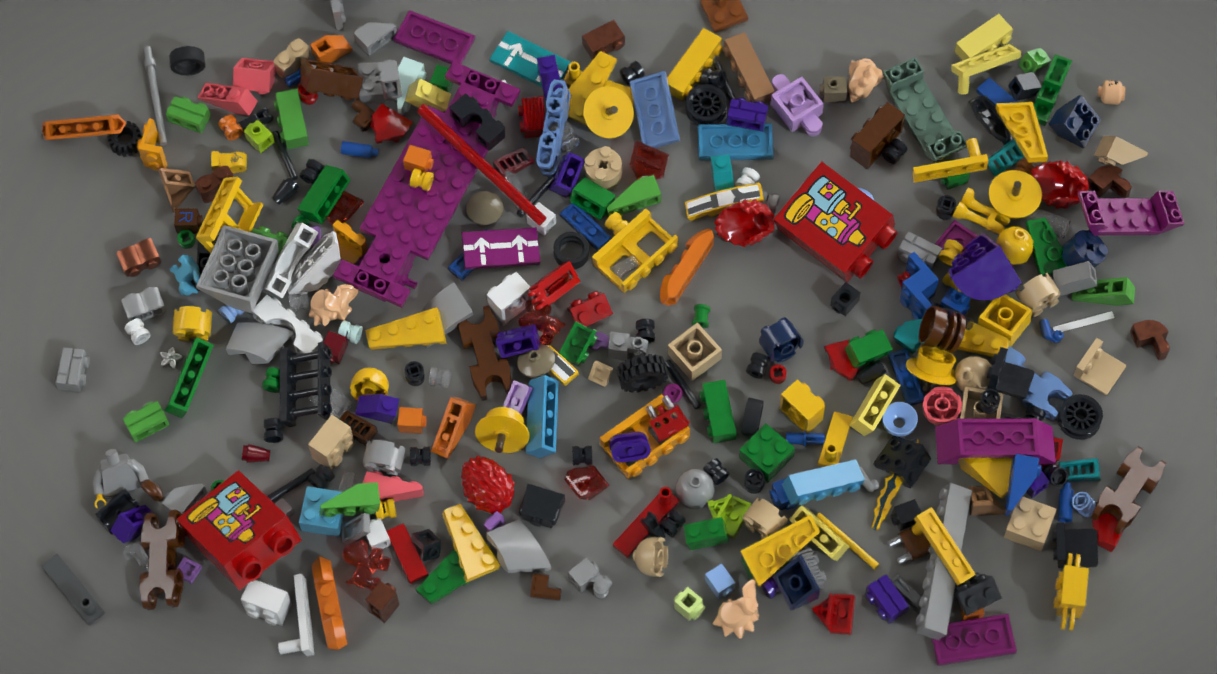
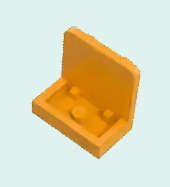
[137,118,168,171]
[332,220,368,265]

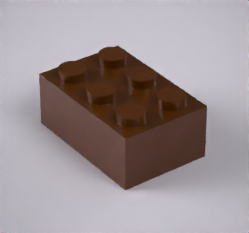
[850,102,905,170]

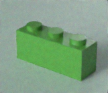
[274,89,309,149]

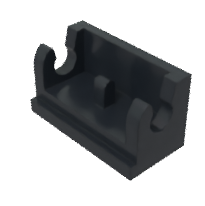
[95,489,140,535]

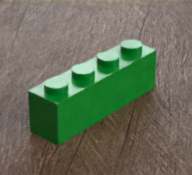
[164,337,214,418]

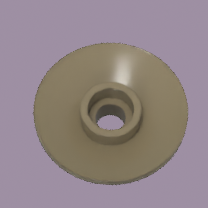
[517,344,555,378]

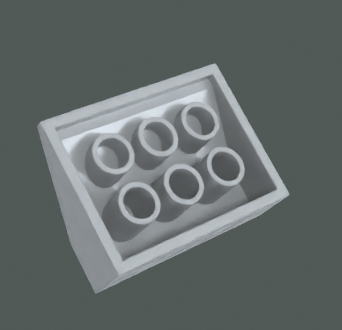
[196,225,279,313]

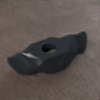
[969,95,1014,145]

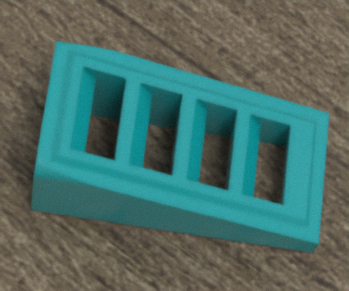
[988,140,1024,177]
[1059,458,1101,482]

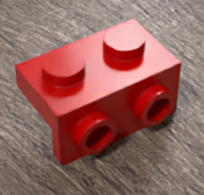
[567,291,613,326]

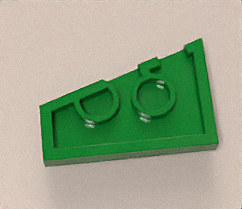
[1025,217,1068,276]
[416,549,470,604]

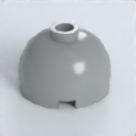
[676,469,714,509]

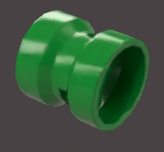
[262,367,280,393]

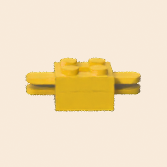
[1053,553,1089,631]

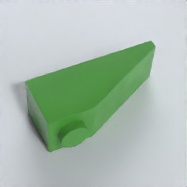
[607,175,661,218]
[1072,277,1135,306]

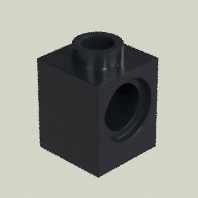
[830,282,861,316]
[890,499,921,531]

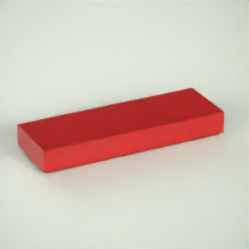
[386,523,428,584]

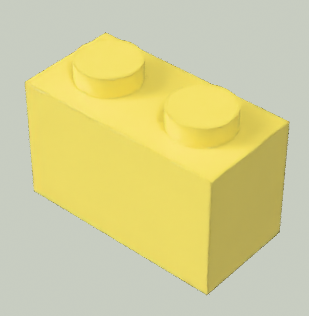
[405,79,451,112]

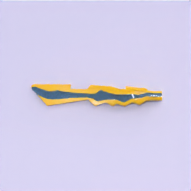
[871,439,919,531]

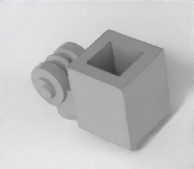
[608,332,648,360]
[568,558,612,599]

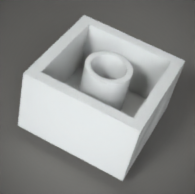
[487,272,532,326]
[241,580,292,626]

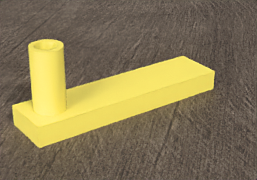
[951,44,1021,94]

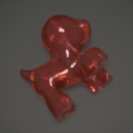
[518,299,566,345]
[343,540,391,591]

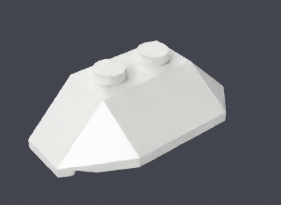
[288,231,341,295]

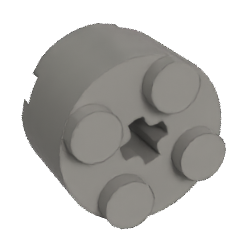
[362,440,405,477]

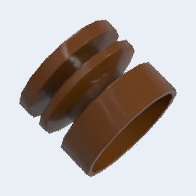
[918,305,966,353]

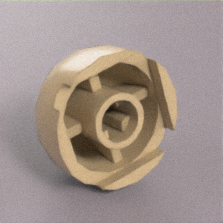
[954,356,992,392]
[633,537,668,577]

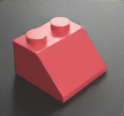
[233,58,276,94]

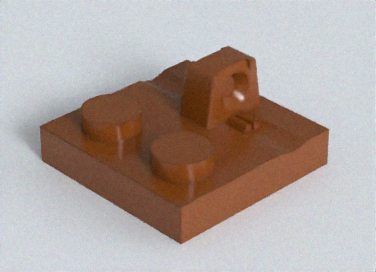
[700,0,748,33]

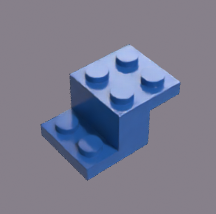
[900,252,939,320]

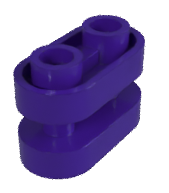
[609,432,651,462]

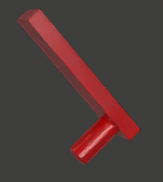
[613,487,679,558]

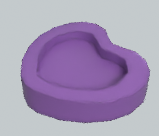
[590,332,609,351]

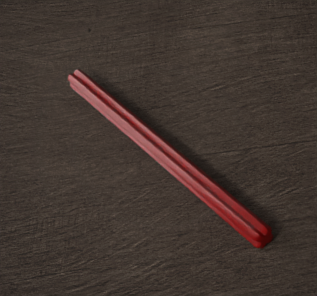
[417,104,547,225]

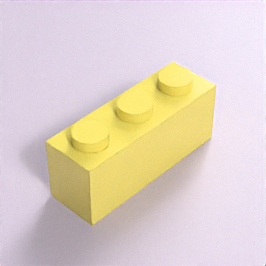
[955,14,1013,60]
[849,374,901,436]
[789,505,850,561]

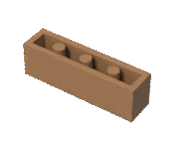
[723,32,775,104]

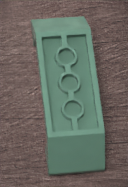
[883,57,967,161]

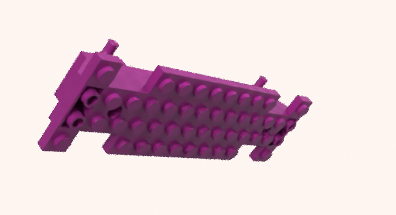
[333,61,520,308]

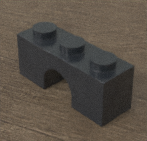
[449,93,505,151]

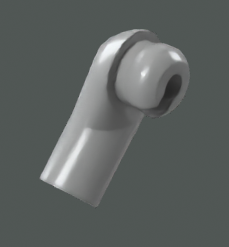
[860,467,879,492]

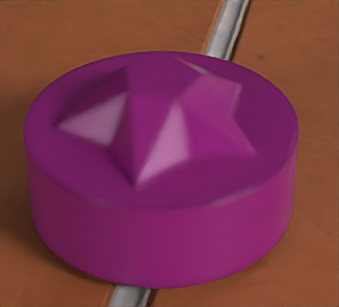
[662,384,682,403]

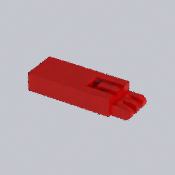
[527,261,581,311]

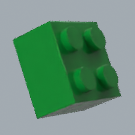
[739,423,795,483]

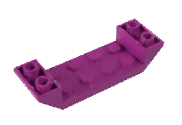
[1077,191,1184,236]
[935,419,1056,464]

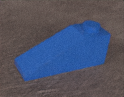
[1005,454,1041,516]

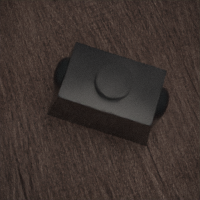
[519,483,565,528]

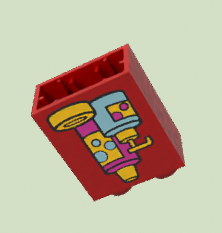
[774,161,897,283]
[176,470,302,591]

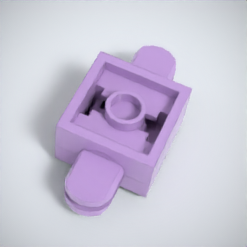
[771,74,824,136]

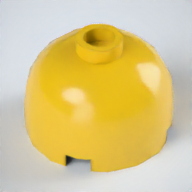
[996,226,1033,265]
[350,367,389,400]

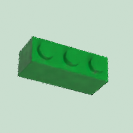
[297,165,351,224]
[699,380,736,444]

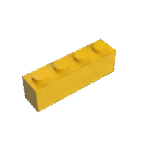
[667,28,723,101]

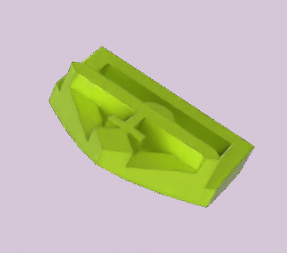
[707,494,752,539]

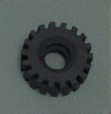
[617,354,668,393]

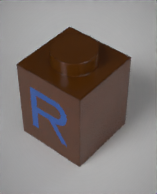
[174,208,203,234]

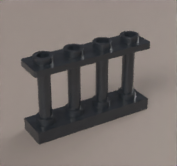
[280,342,332,427]

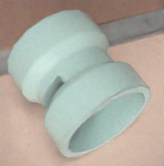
[338,320,363,344]

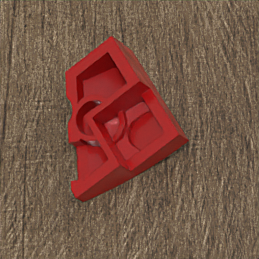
[1092,502,1124,552]

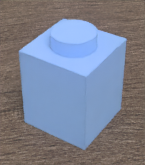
[705,564,735,599]

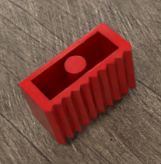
[518,96,545,138]

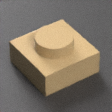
[588,360,613,387]

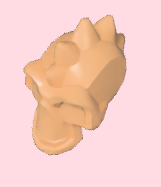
[847,59,883,103]
[309,284,359,326]
[713,579,759,639]

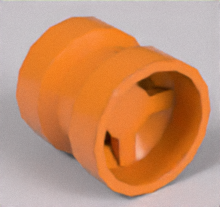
[218,115,243,141]

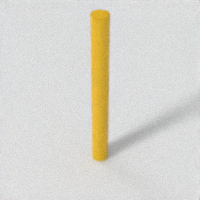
[816,513,879,569]

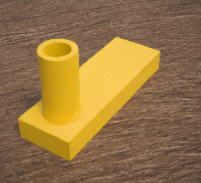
[818,411,853,467]

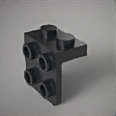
[986,347,1035,399]
[874,436,932,489]
[1053,522,1098,568]
[953,572,1002,616]

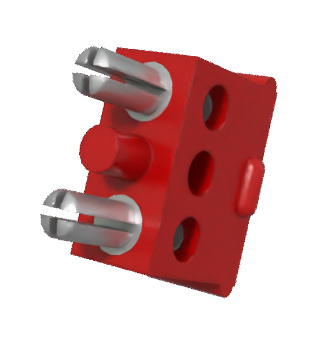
[645,395,690,442]

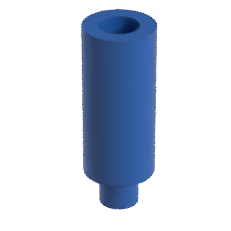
[341,141,379,159]
[1058,483,1074,523]

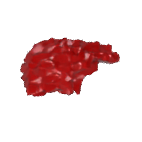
[1030,160,1089,209]
[714,199,774,247]
[460,456,515,515]

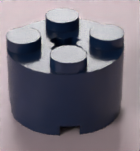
[1062,229,1108,268]
[759,317,804,363]

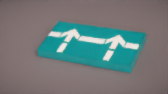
[489,31,571,88]

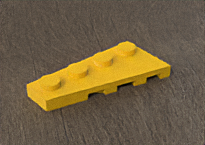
[566,51,617,125]
[995,102,1048,163]
[365,307,447,350]
[945,309,1010,357]
[442,504,501,583]
[740,515,820,587]

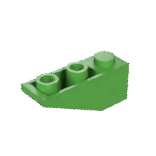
[319,482,380,517]

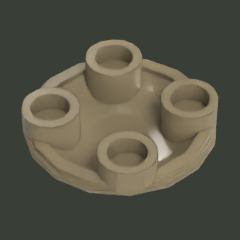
[466,191,504,227]

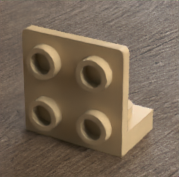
[1073,338,1126,395]

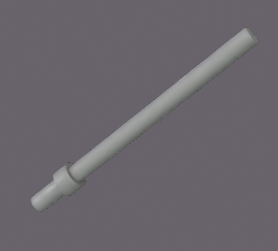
[144,46,167,146]

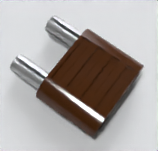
[888,527,930,564]

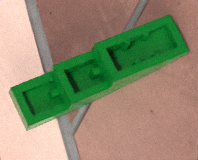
[1034,54,1073,126]

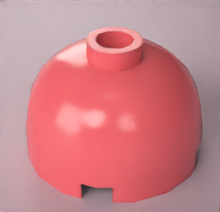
[923,386,962,426]

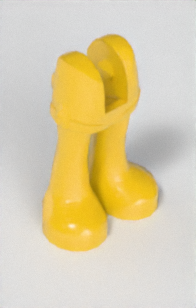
[952,187,1010,234]

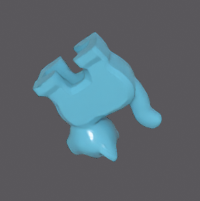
[169,255,200,295]

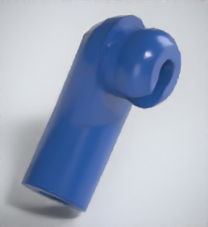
[1039,319,1064,343]

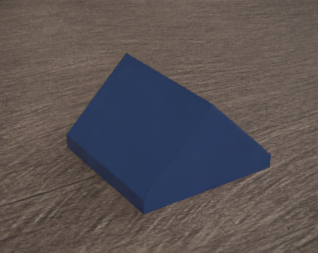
[773,555,820,610]

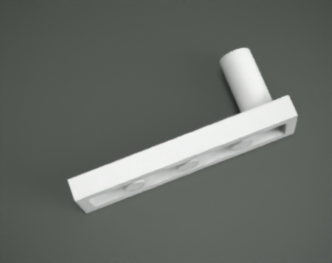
[278,574,315,656]

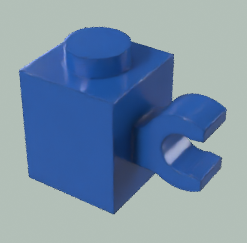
[940,287,971,316]

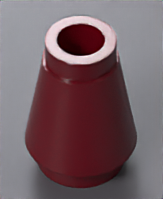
[242,444,270,463]

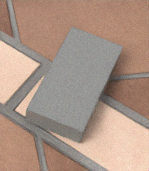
[342,513,370,545]

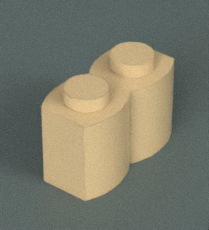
[274,38,311,80]

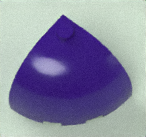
[949,233,1022,300]

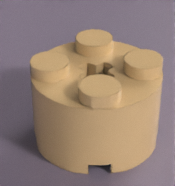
[585,146,622,191]
[1016,273,1061,317]
[742,497,789,539]

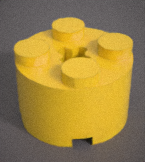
[172,306,212,342]

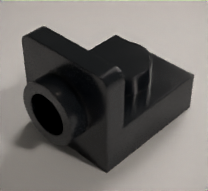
[412,529,441,561]

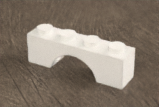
[262,223,318,299]
[252,295,324,363]

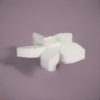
[160,347,183,369]

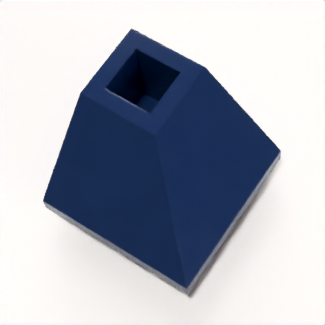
[1049,95,1101,148]

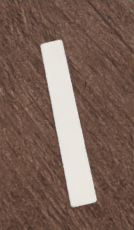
[1053,311,1114,332]

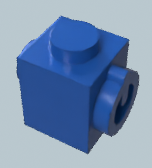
[769,478,799,510]

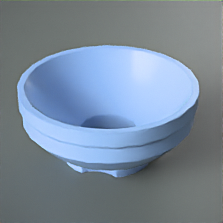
[882,402,918,437]

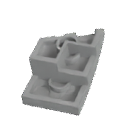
[423,283,474,348]
[226,322,295,364]
[486,519,551,573]

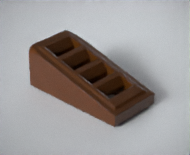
[340,410,378,446]

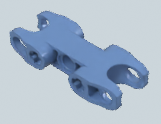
[536,79,571,177]
[992,346,1073,421]

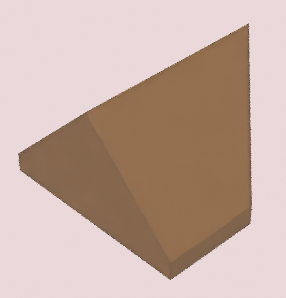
[159,168,195,213]
[968,485,1005,516]

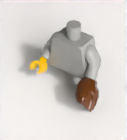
[93,449,163,509]

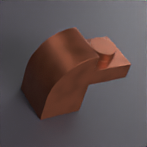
[1088,165,1132,198]
[1130,320,1170,361]

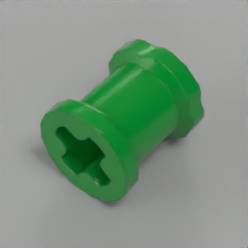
[692,304,711,328]

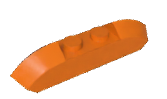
[42,114,126,140]
[660,228,714,306]
[311,556,348,650]

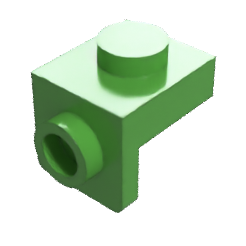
[1018,48,1052,73]

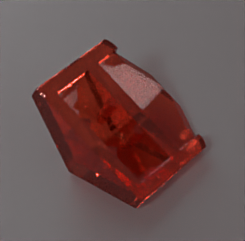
[630,141,669,180]
[328,191,364,225]
[564,465,609,500]

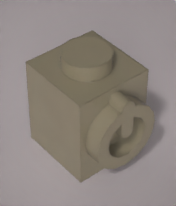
[819,76,847,103]

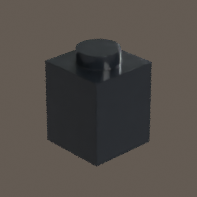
[1008,72,1042,101]

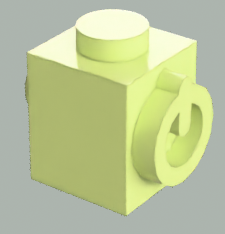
[674,587,705,621]

